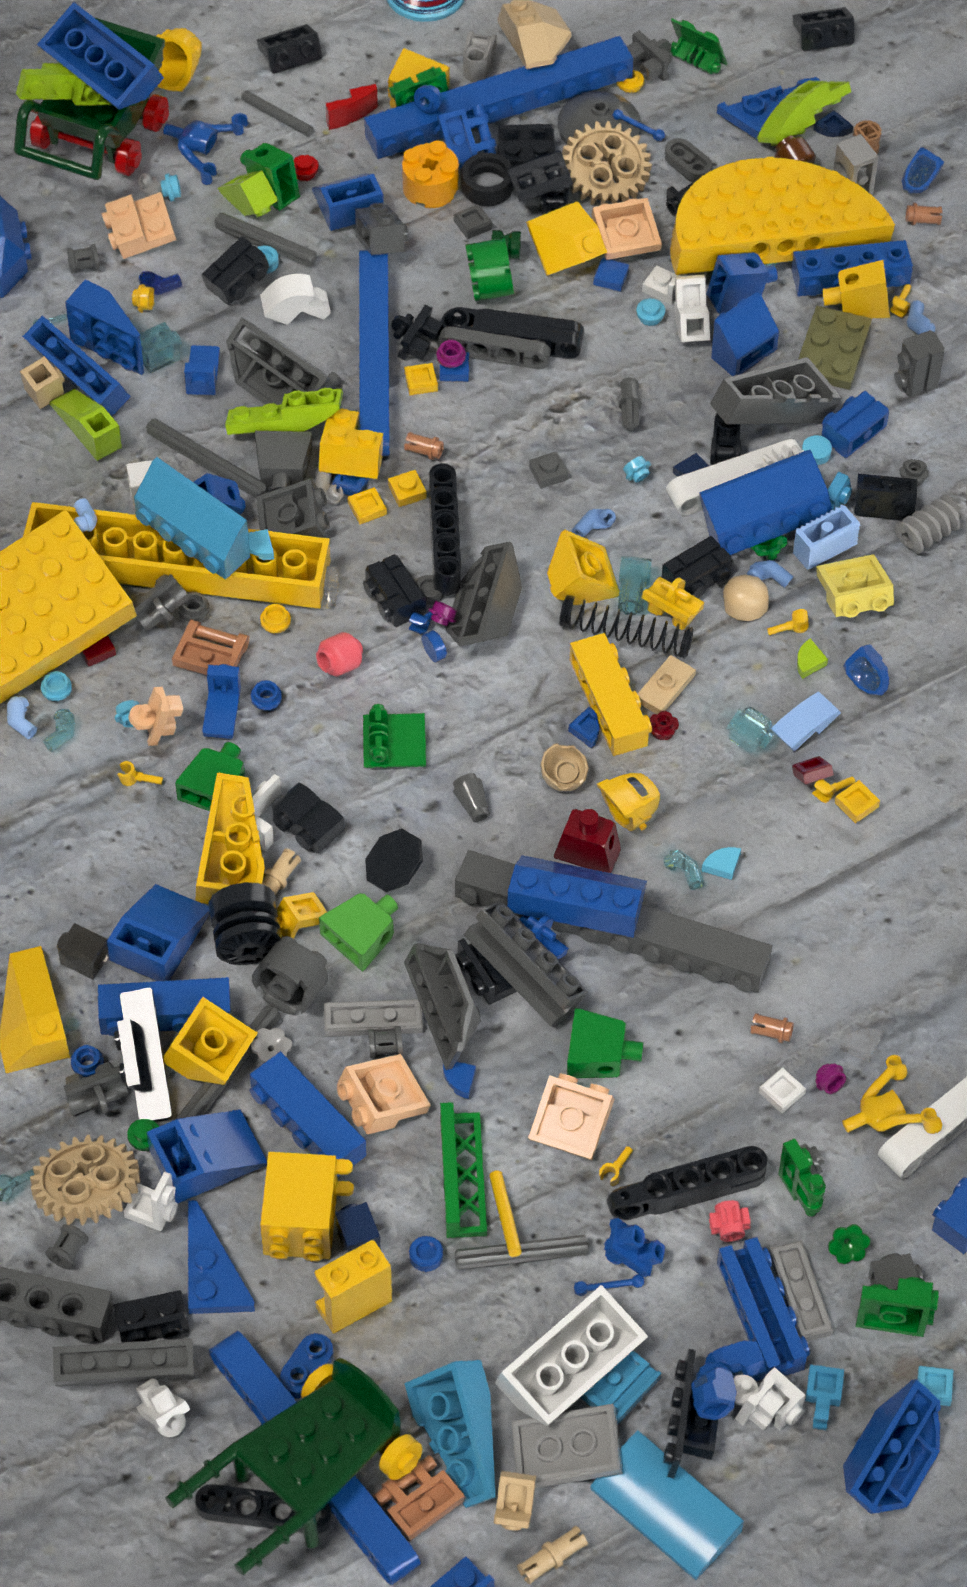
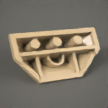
[498,0,571,69]

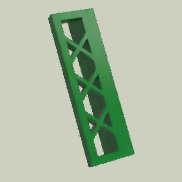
[440,1102,487,1238]

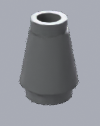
[453,773,490,822]

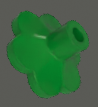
[750,535,788,560]
[828,1224,870,1264]

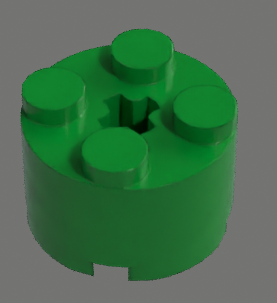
[465,238,514,301]

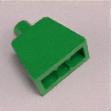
[240,143,300,211]
[175,742,245,812]
[567,1008,644,1079]

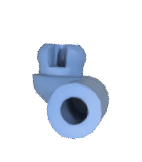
[747,560,794,588]

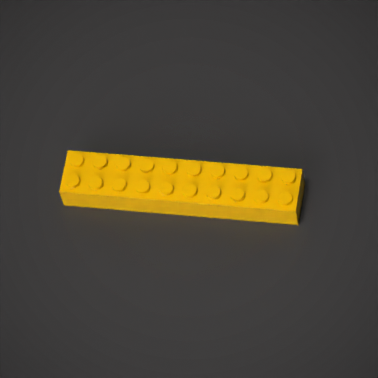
[23,502,331,609]

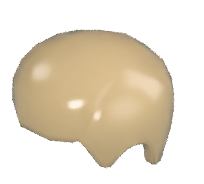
[723,575,769,621]
[540,743,589,792]

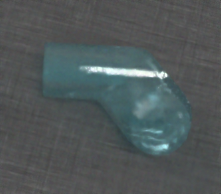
[43,709,75,752]
[663,850,704,890]

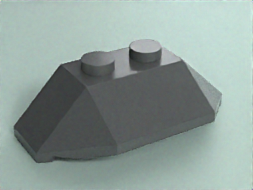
[226,317,329,405]
[445,541,522,646]
[404,943,481,1070]

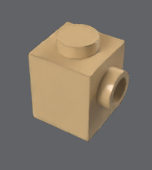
[20,356,65,409]

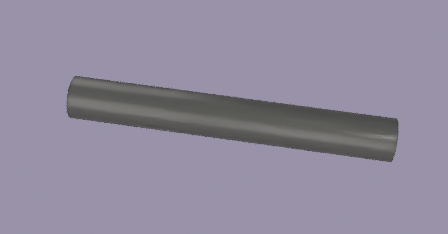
[241,90,314,137]

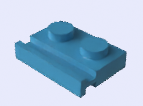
[580,1351,662,1425]

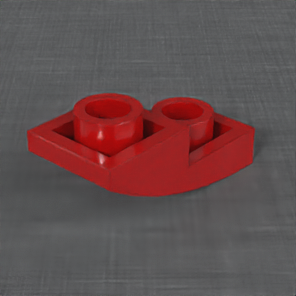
[325,84,378,130]

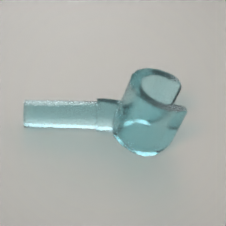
[0,1169,34,1202]

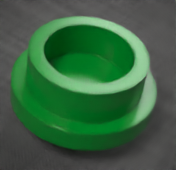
[127,1119,159,1151]

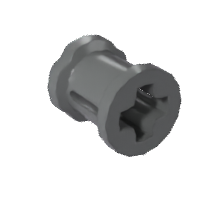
[67,244,100,274]
[368,1027,403,1059]
[45,1224,89,1269]

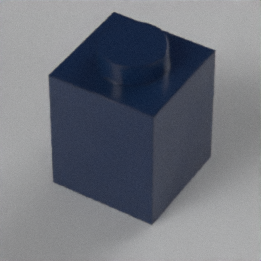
[335,1202,381,1254]

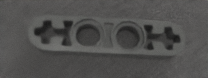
[437,327,551,369]

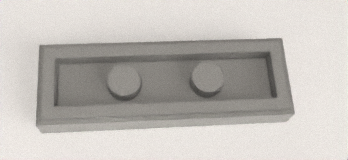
[324,999,423,1037]
[769,1240,833,1342]

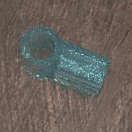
[618,556,652,615]

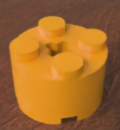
[402,140,459,208]

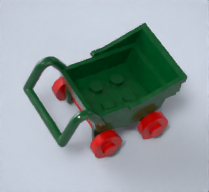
[14,17,169,180]

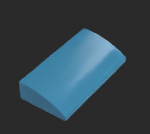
[590,1430,744,1580]

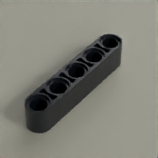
[429,463,461,596]

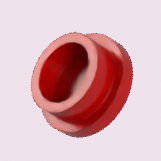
[293,155,319,181]

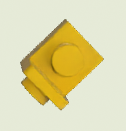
[277,892,327,939]

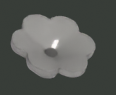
[250,1027,292,1063]

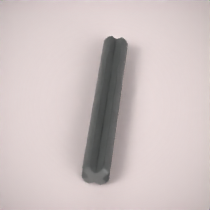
[215,212,317,267]
[455,1235,589,1269]

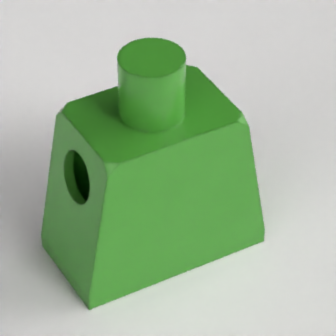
[319,893,398,972]

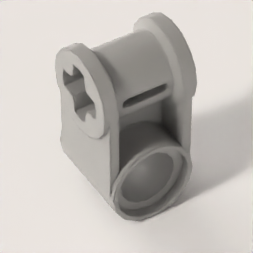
[463,30,497,82]

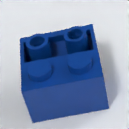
[312,173,383,231]
[711,292,779,376]

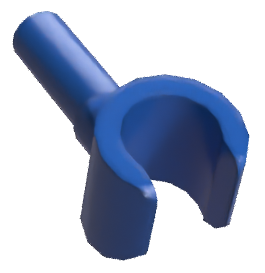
[409,612,432,634]

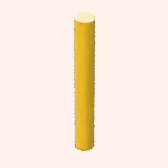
[489,1170,522,1257]

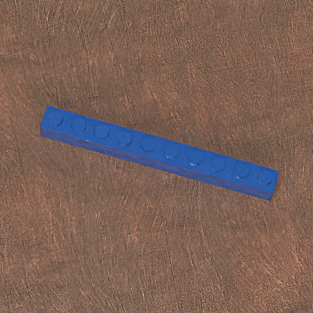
[364,36,633,160]

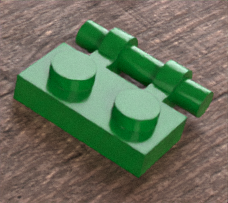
[778,1138,826,1217]

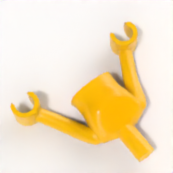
[842,1055,942,1134]

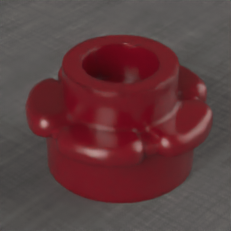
[649,711,679,740]

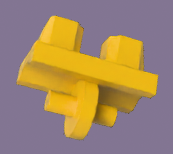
[642,576,705,630]

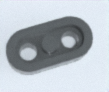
[665,138,712,182]

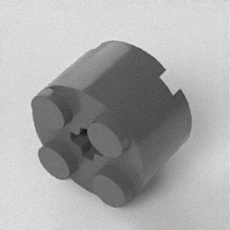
[252,936,328,1015]

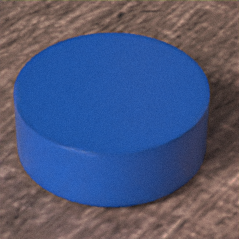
[421,630,447,663]
[409,1236,443,1272]

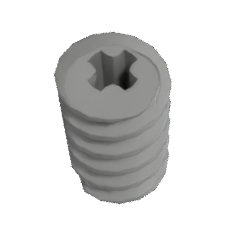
[894,494,961,554]

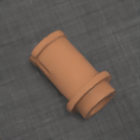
[906,203,942,225]
[404,432,444,460]
[751,1013,794,1043]

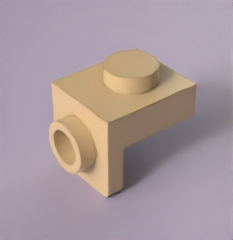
[494,1471,536,1530]

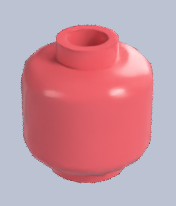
[316,632,363,677]

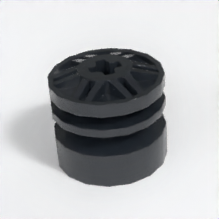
[208,882,282,965]

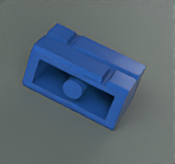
[821,391,889,458]

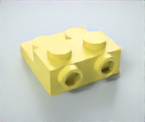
[816,554,894,618]

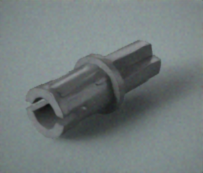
[619,377,642,431]

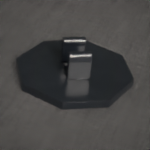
[365,828,423,893]

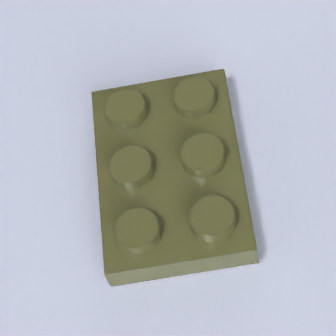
[798,305,872,390]

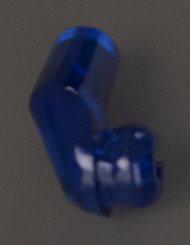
[138,271,182,295]

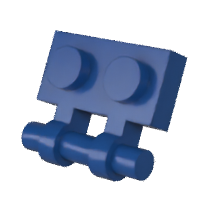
[437,103,497,169]

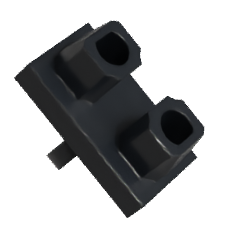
[391,304,443,361]

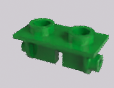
[389,66,449,107]

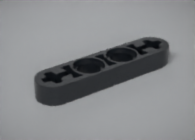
[195,1484,332,1534]

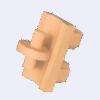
[128,687,183,746]

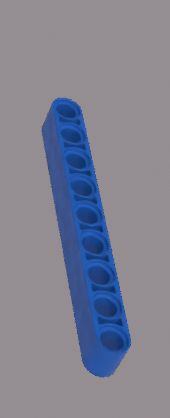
[359,250,390,456]
[209,1330,421,1586]

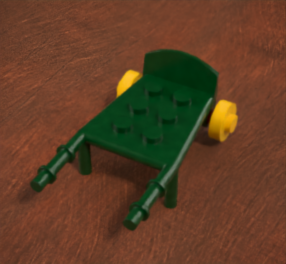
[165,1358,423,1576]

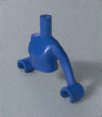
[163,113,248,185]

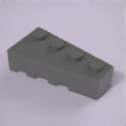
[710,357,842,424]

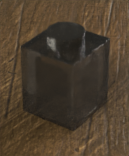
[57,923,109,980]

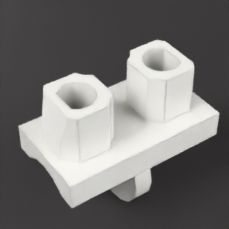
[733,1374,785,1431]
[136,1378,190,1437]

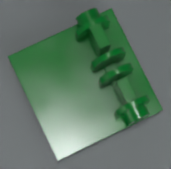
[670,18,727,74]
[363,704,426,768]

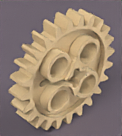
[562,121,652,205]
[30,1135,141,1225]

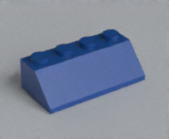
[37,2,164,110]
[699,449,832,555]
[507,855,647,938]

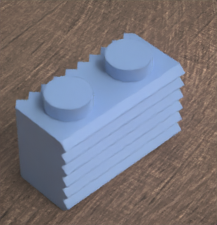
[793,505,860,570]

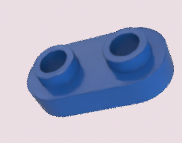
[280,1333,333,1398]

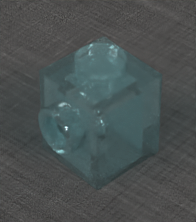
[139,322,182,374]

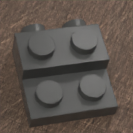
[256,478,330,538]

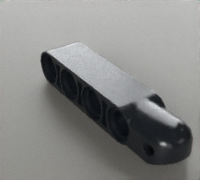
[441,307,585,359]
[607,1146,768,1220]

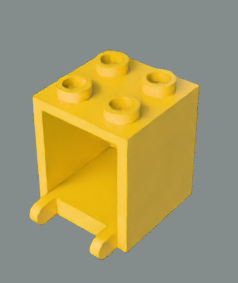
[260,1151,354,1262]

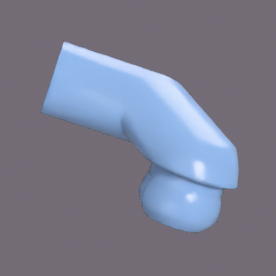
[74,498,97,533]
[7,696,37,739]

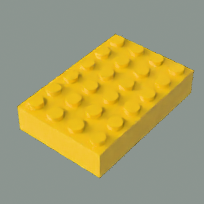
[0,510,137,704]

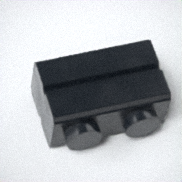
[201,236,269,305]
[661,536,733,598]
[363,554,426,627]

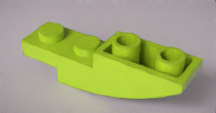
[16,63,112,105]
[757,80,851,146]
[225,388,343,435]

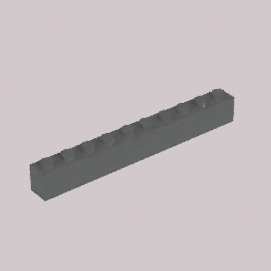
[455,849,773,993]

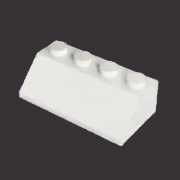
[495,1285,648,1426]

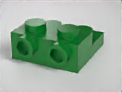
[855,1277,939,1337]

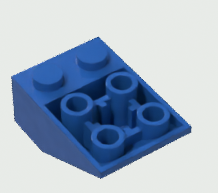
[65,279,144,375]
[107,884,210,981]
[147,1109,267,1204]

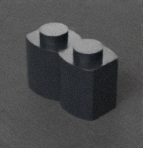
[272,782,345,853]

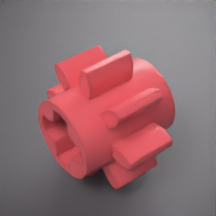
[709,1200,751,1242]

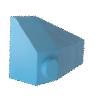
[404,1360,496,1508]

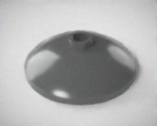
[558,91,641,150]

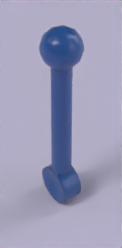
[613,109,665,141]
[574,1274,645,1296]

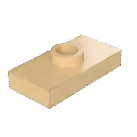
[638,655,696,714]

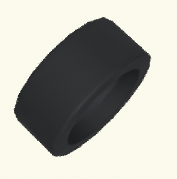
[461,153,514,206]

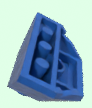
[0,196,32,298]
[843,1379,940,1514]

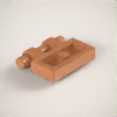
[372,1455,465,1542]

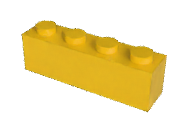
[569,633,652,756]

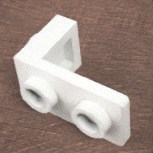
[252,774,281,851]
[123,1172,178,1231]

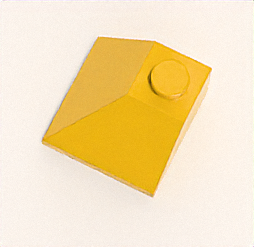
[526,201,607,276]
[547,529,620,605]
[164,997,257,1085]

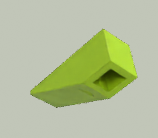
[49,389,122,461]

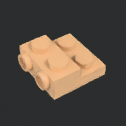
[102,192,177,259]
[591,198,662,260]
[337,1054,431,1135]
[528,1073,615,1161]

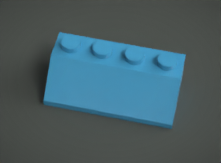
[134,457,250,580]

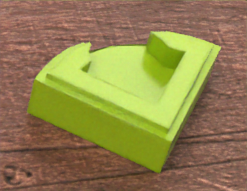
[797,638,828,679]

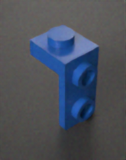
[184,345,220,395]
[202,664,241,739]

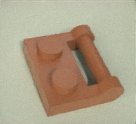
[172,619,250,675]

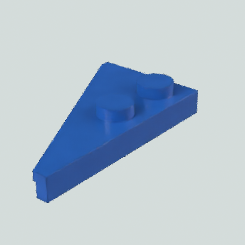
[717,76,820,140]
[188,1200,255,1314]

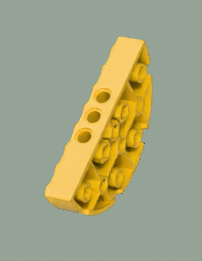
[670,157,895,275]

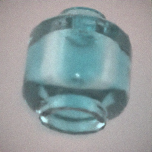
[726,707,774,753]

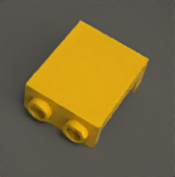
[315,1240,392,1334]

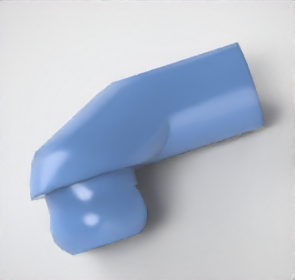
[907,300,935,335]
[572,509,616,537]

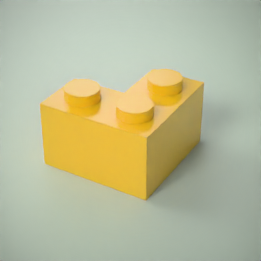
[319,408,384,479]

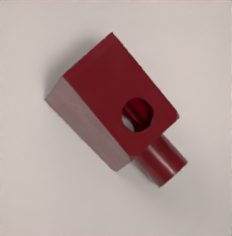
[554,809,621,873]

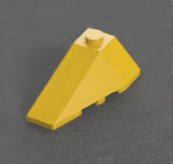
[195,773,265,904]
[0,946,70,1073]

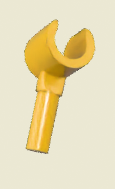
[890,284,911,318]
[767,609,809,635]
[117,761,163,786]
[812,776,855,803]
[599,1146,633,1186]

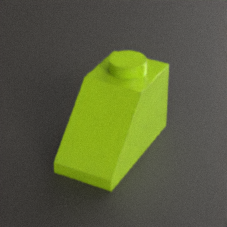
[218,170,278,217]

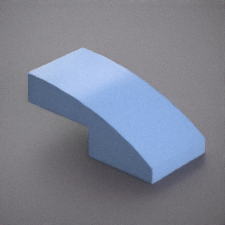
[771,692,841,752]

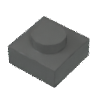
[529,451,568,489]

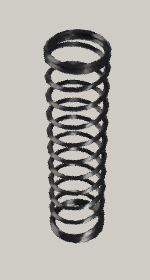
[559,595,694,659]

